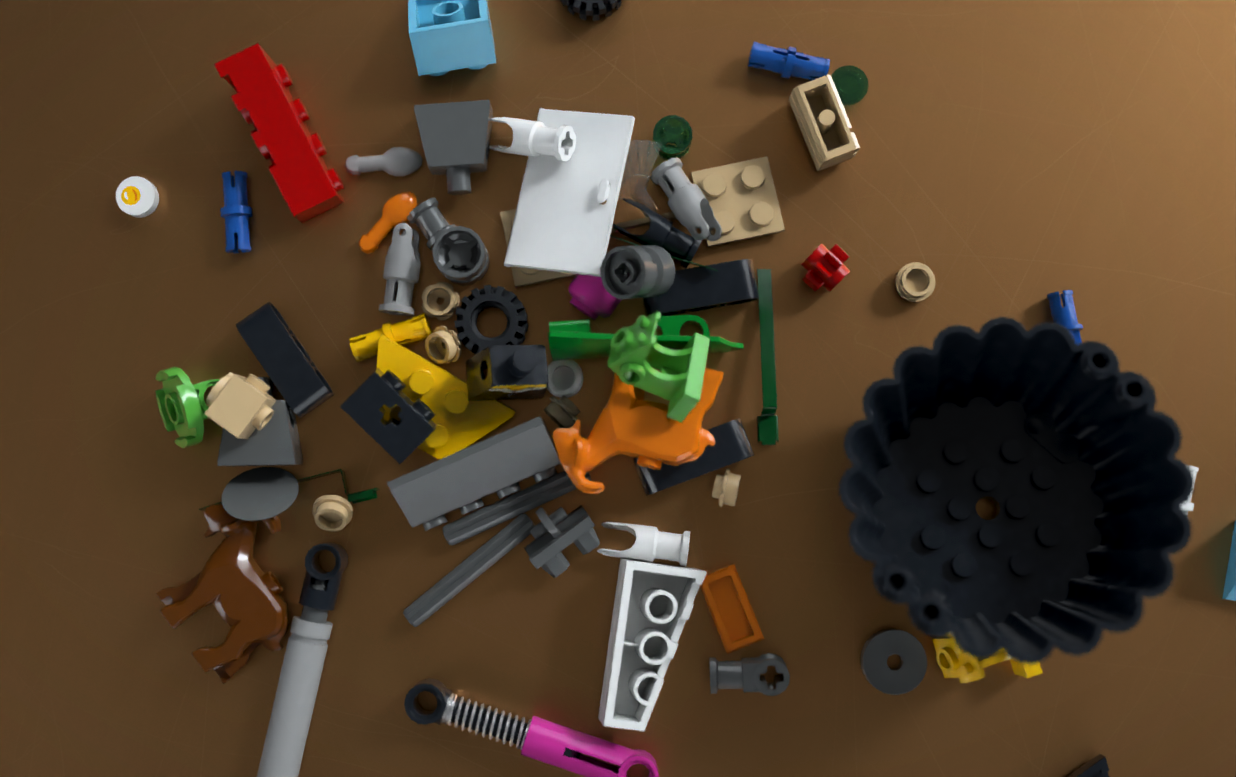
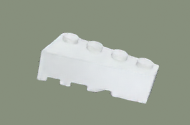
[598,558,707,731]

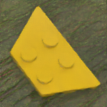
[377,335,516,460]

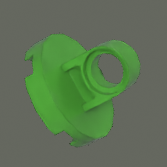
[155,367,220,448]

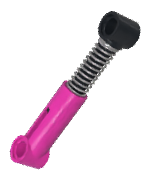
[404,678,659,777]

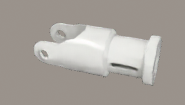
[489,117,576,162]
[597,522,691,567]

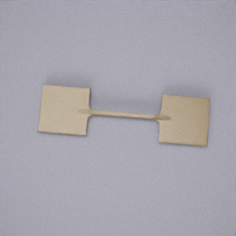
[500,156,785,288]

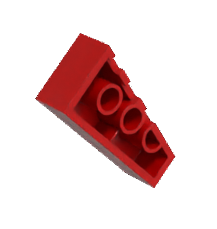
[214,43,345,223]

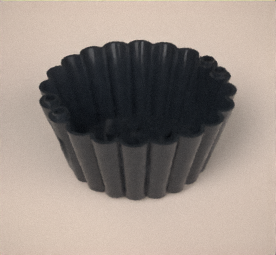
[839,317,1194,664]

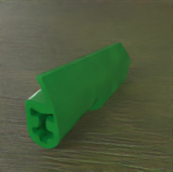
[548,315,744,361]

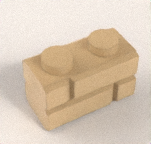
[788,74,860,171]

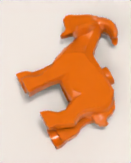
[552,368,723,494]

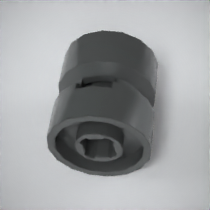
[432,226,490,286]
[600,245,675,299]

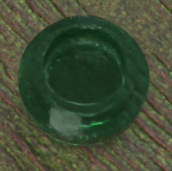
[831,65,868,105]

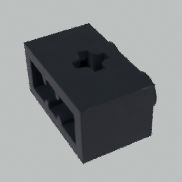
[340,368,436,464]

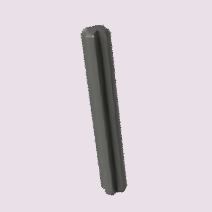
[442,471,591,546]
[403,513,536,627]

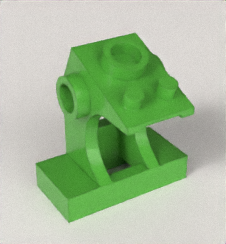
[607,311,710,423]

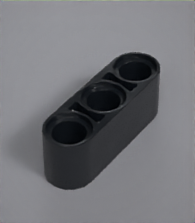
[643,259,759,317]
[236,301,334,418]
[632,418,754,496]

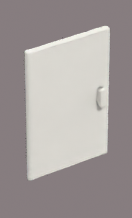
[504,108,635,277]

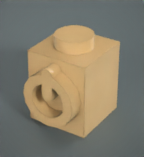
[204,372,277,440]

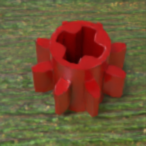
[801,244,850,292]

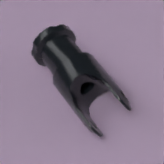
[612,198,702,269]

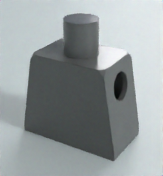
[414,100,493,195]
[218,377,303,466]

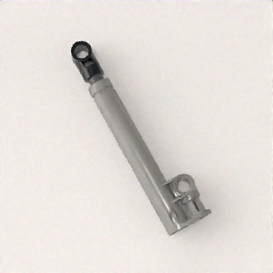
[257,542,348,777]

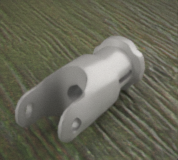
[650,157,722,241]
[379,223,421,316]

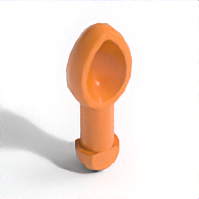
[358,191,417,254]

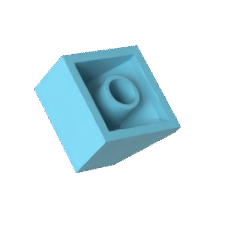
[408,0,496,76]

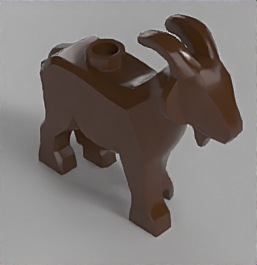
[156,504,289,684]

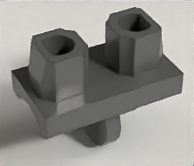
[524,505,600,578]

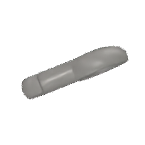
[345,147,423,176]

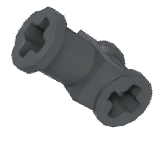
[709,653,790,696]

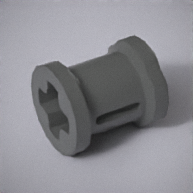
[407,197,456,250]

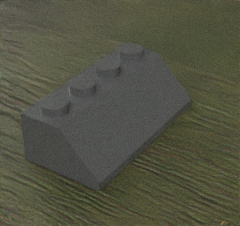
[387,416,560,531]

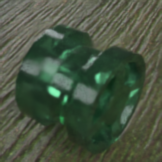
[653,115,692,160]

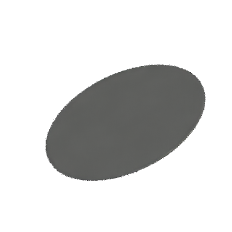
[221,467,299,521]

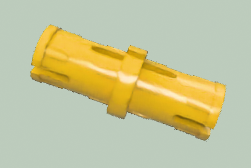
[349,313,432,362]

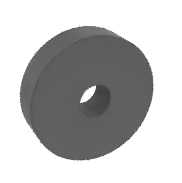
[860,628,927,695]

